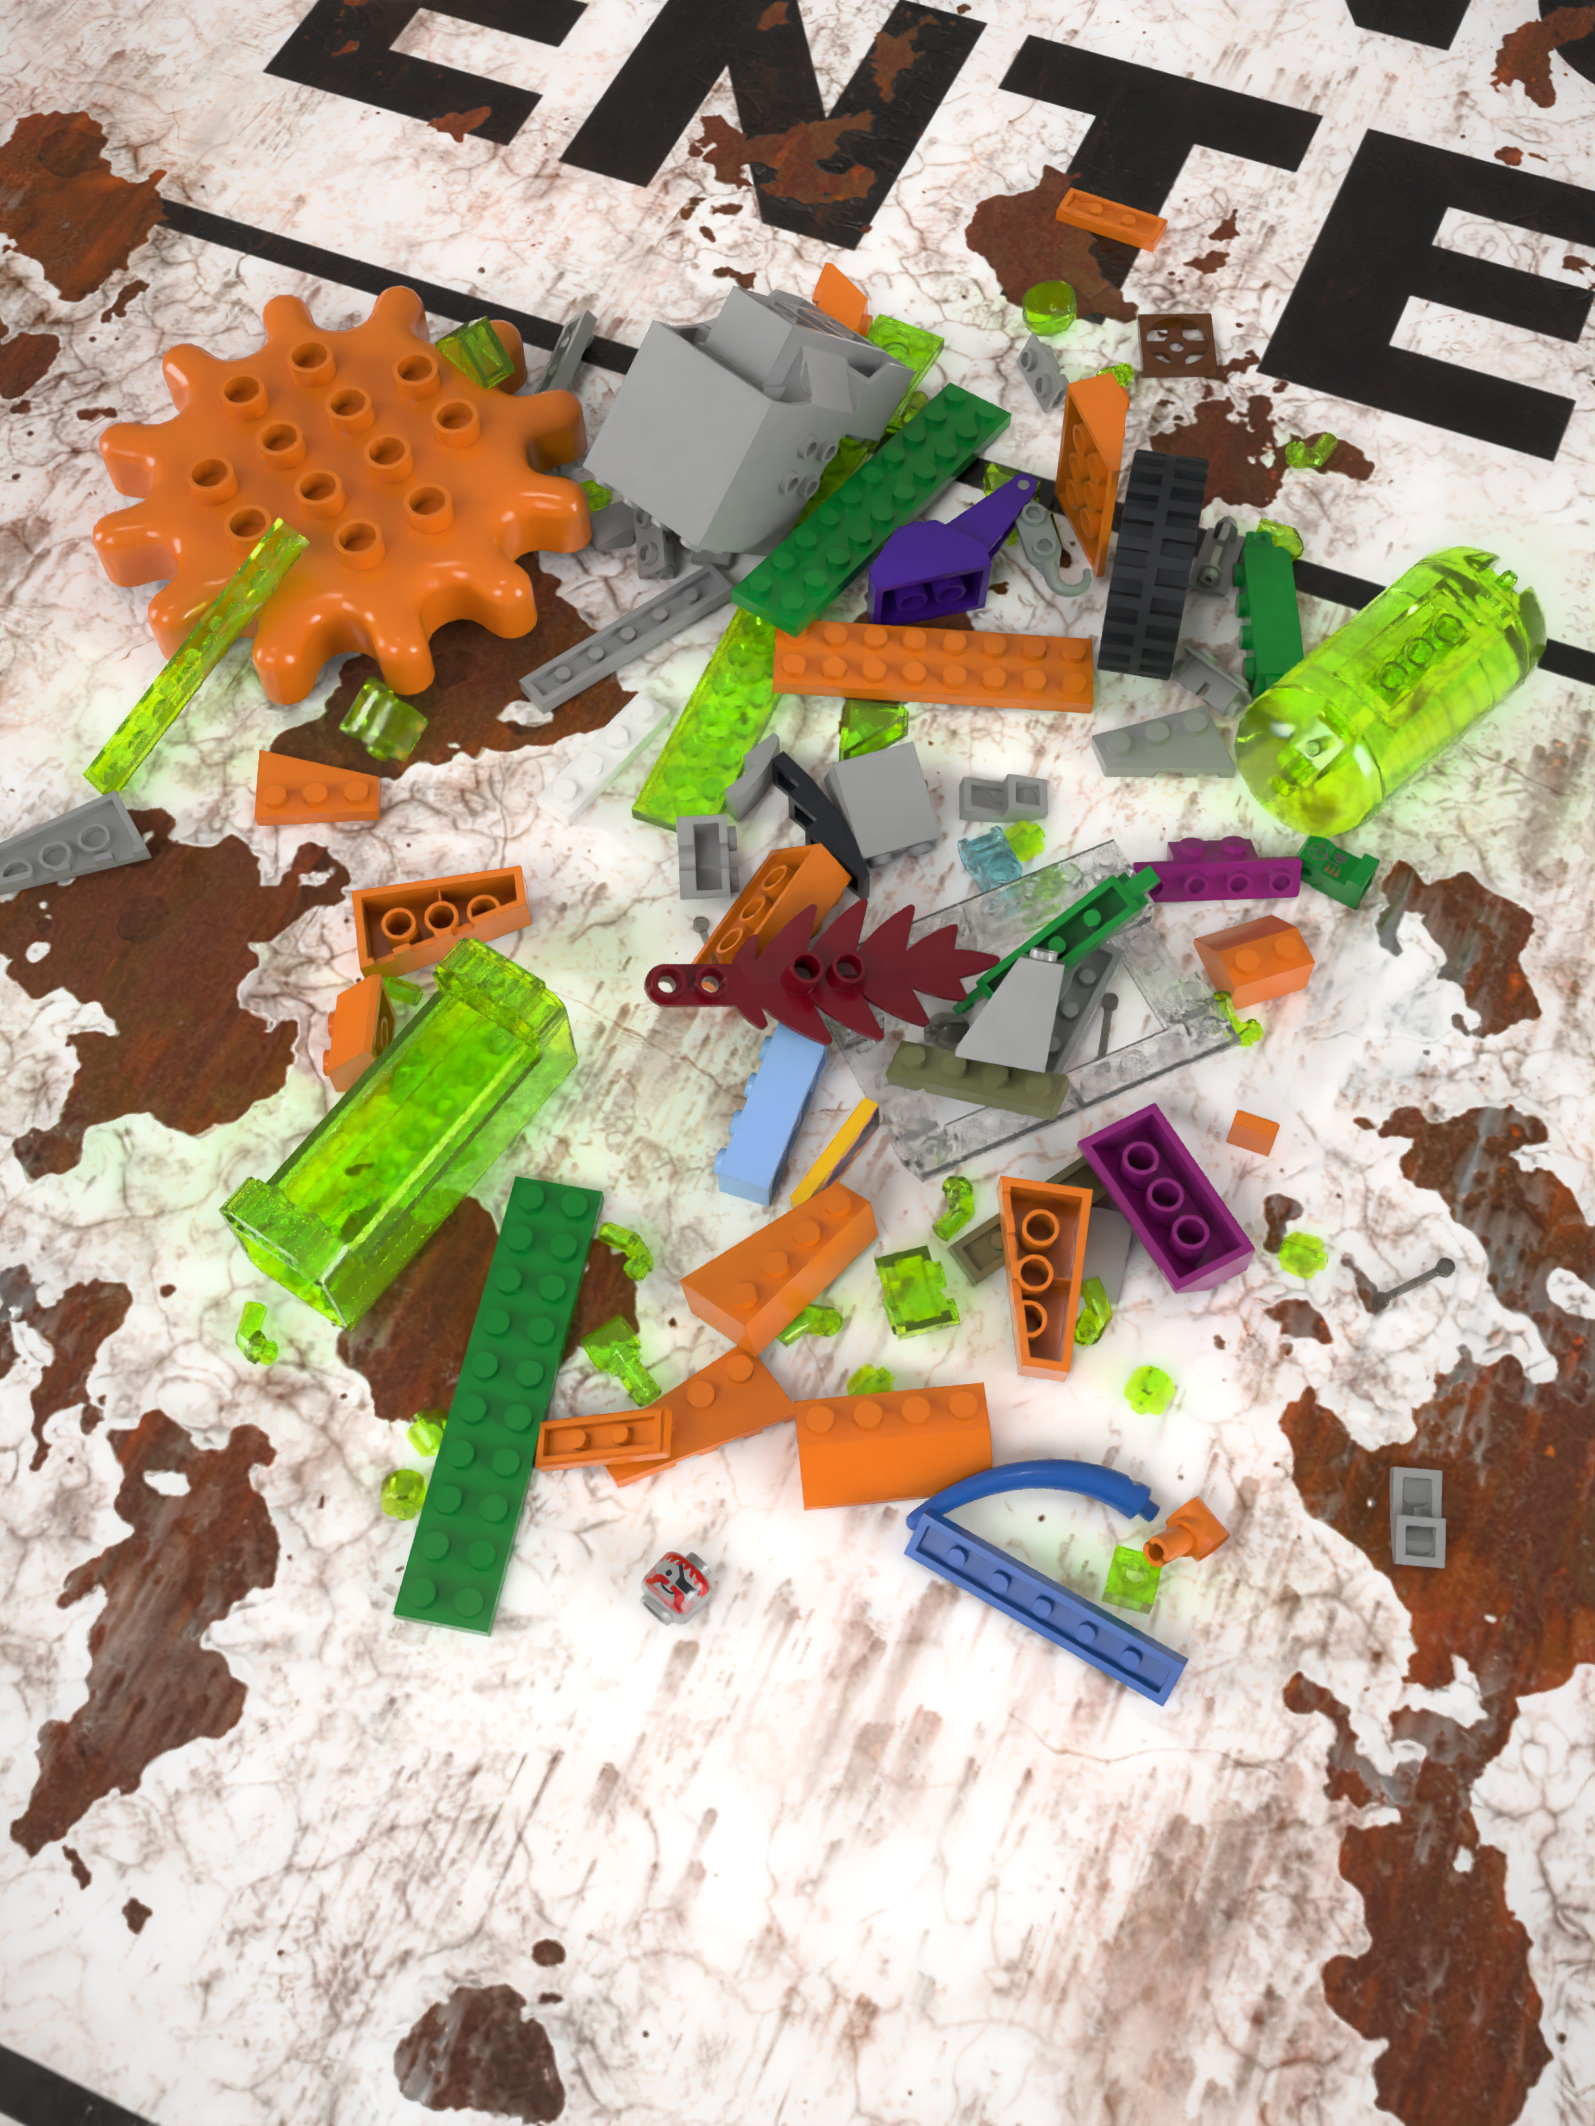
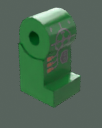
[1295,835,1380,910]

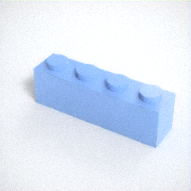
[713,1022,828,1207]

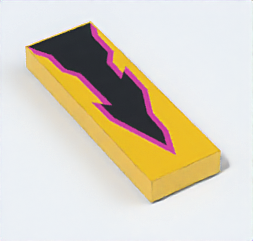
[790,1097,880,1209]

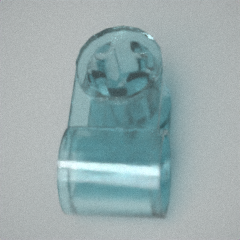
[957,826,1023,909]

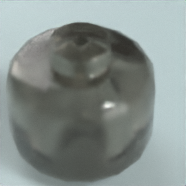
[924,1012,970,1051]

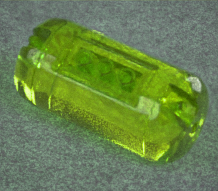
[1234,546,1547,838]

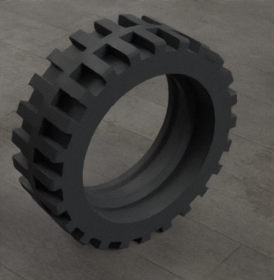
[1097,449,1209,680]

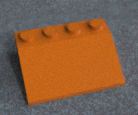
[1054,372,1130,578]

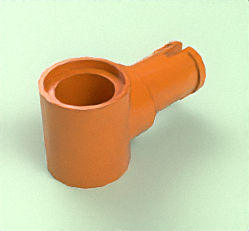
[1143,1496,1230,1568]

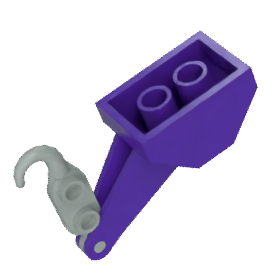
[866,473,1092,626]

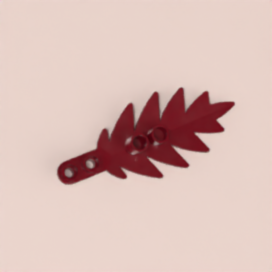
[644,898,1000,1046]

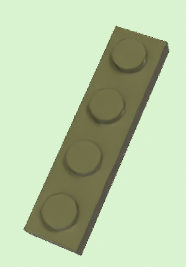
[885,1040,1070,1121]
[947,1155,1109,1287]

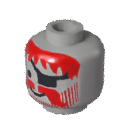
[640,1551,713,1626]

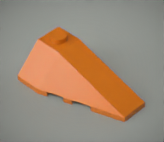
[812,262,873,338]

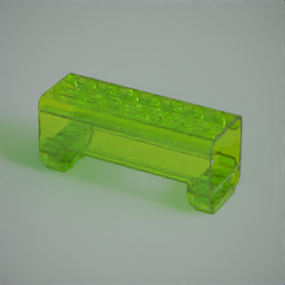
[218,937,578,1333]

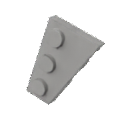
[1091,705,1236,778]

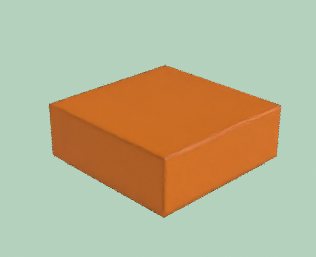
[1226,1110,1280,1157]

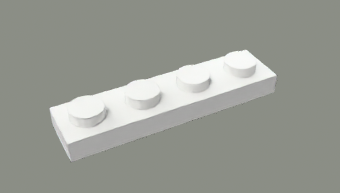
[536,691,672,827]

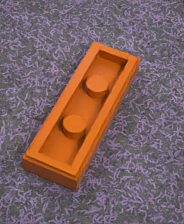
[1055,187,1168,252]
[535,1406,672,1472]

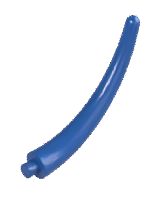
[906,1459,1160,1531]

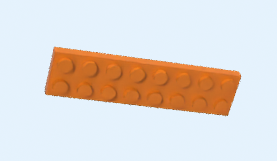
[772,620,1094,714]

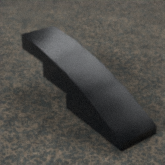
[771,751,870,899]

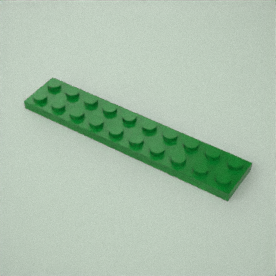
[731,382,1012,638]
[393,1176,604,1637]

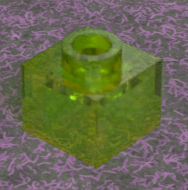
[1101,1545,1162,1615]

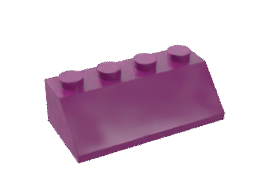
[1077,1103,1255,1294]

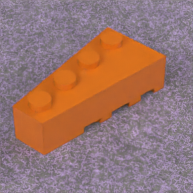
[352,865,532,983]
[996,1175,1093,1382]
[679,1182,879,1357]

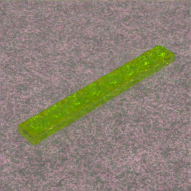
[83,517,310,795]

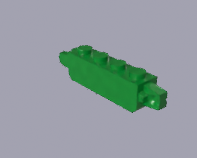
[1232,531,1305,722]
[952,865,1161,1024]

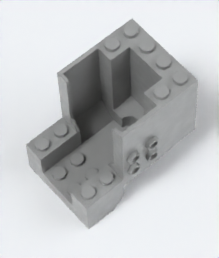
[583,286,916,556]

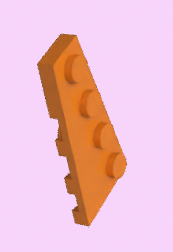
[602,1345,795,1488]

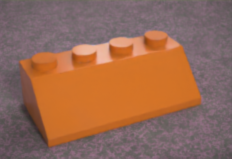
[691,843,852,992]
[794,1382,993,1511]

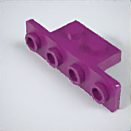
[1131,836,1302,903]

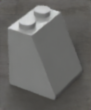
[823,741,942,869]
[955,947,1066,1073]

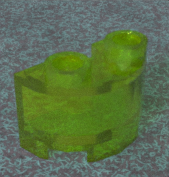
[339,676,429,762]
[874,1245,960,1341]

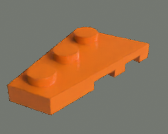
[254,750,382,826]

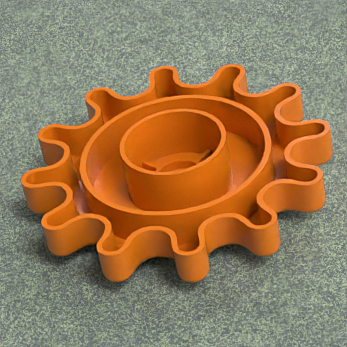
[92,286,592,705]

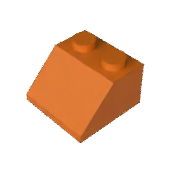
[1193,915,1315,1013]
[322,974,397,1093]

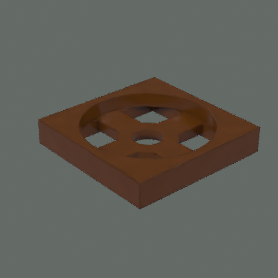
[1137,313,1217,378]

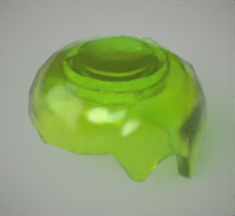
[1022,281,1077,337]

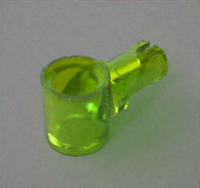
[580,1313,662,1408]

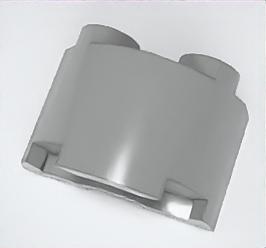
[676,814,739,900]

